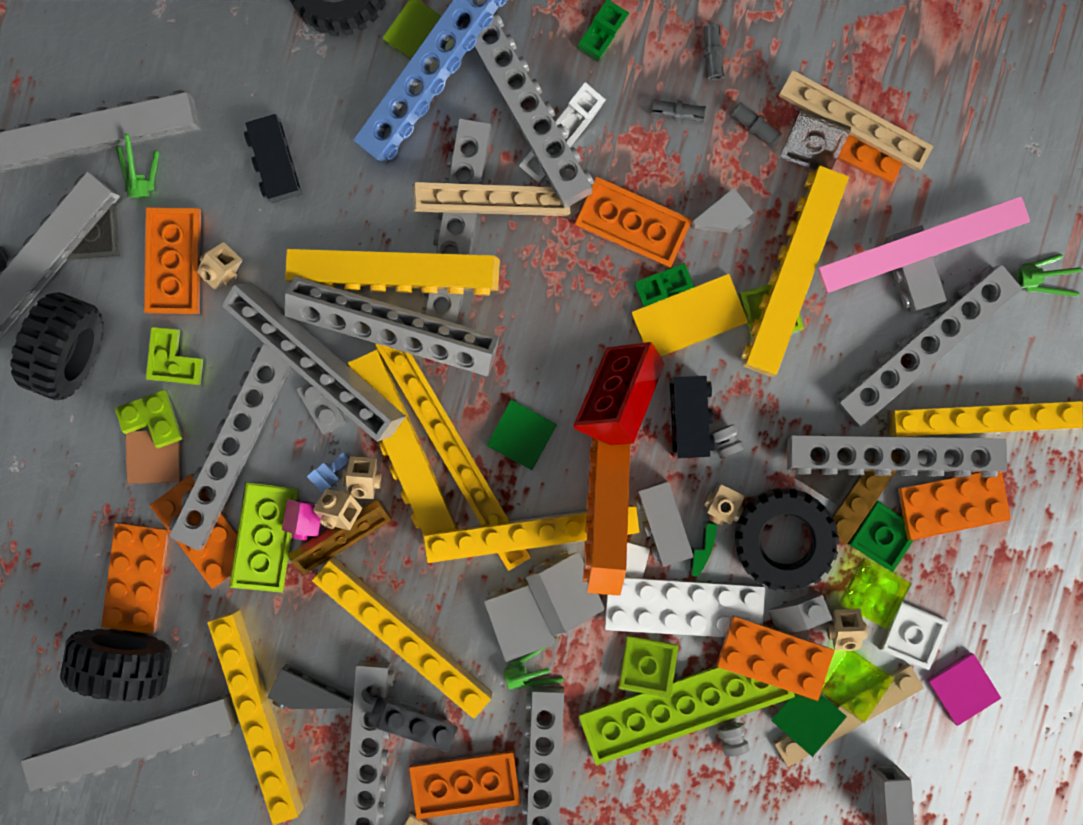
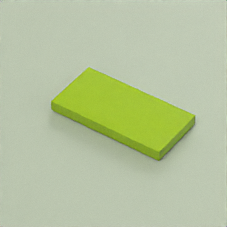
[229,482,299,593]

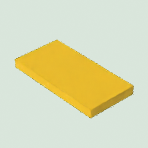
[631,274,748,357]

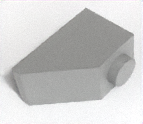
[690,188,754,233]
[768,591,833,633]

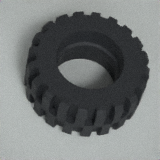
[290,0,386,36]
[10,292,104,401]
[735,488,839,592]
[60,629,172,702]

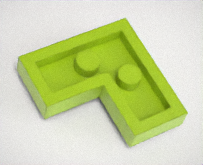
[146,327,203,385]
[114,390,183,448]

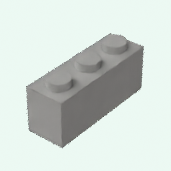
[884,225,947,312]
[634,480,694,567]

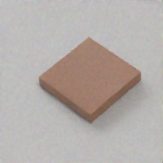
[125,431,182,484]

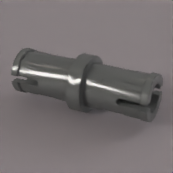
[703,23,725,81]
[651,99,706,123]
[731,102,782,147]

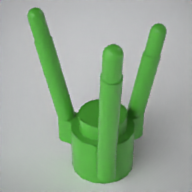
[116,133,159,198]
[1017,254,1082,297]
[504,637,564,690]

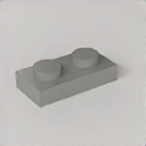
[296,382,347,435]

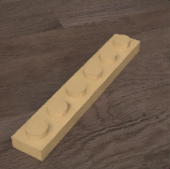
[778,70,934,171]
[412,182,571,216]
[773,664,924,767]

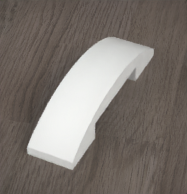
[519,82,606,183]

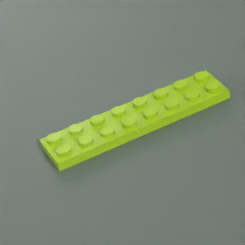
[579,666,795,766]

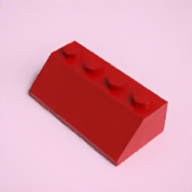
[573,342,665,445]

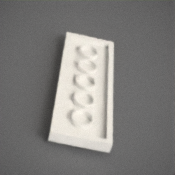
[604,577,765,637]

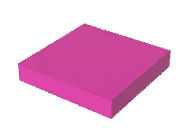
[927,653,1002,726]

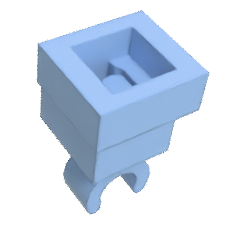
[307,453,350,493]

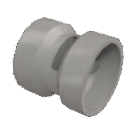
[710,424,744,458]
[718,722,750,757]

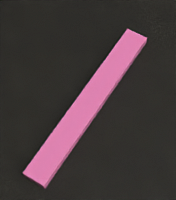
[817,196,1031,293]

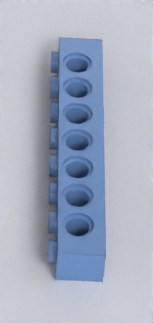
[353,0,507,163]

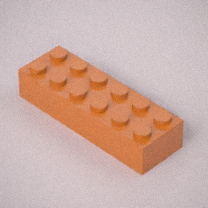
[582,437,630,596]

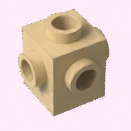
[196,242,243,290]
[342,456,382,499]
[703,483,745,526]
[313,489,362,530]
[827,609,867,651]

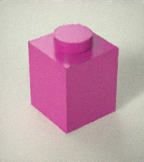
[282,499,320,540]

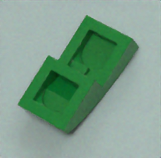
[577,0,629,62]
[634,263,695,307]
[690,522,717,576]

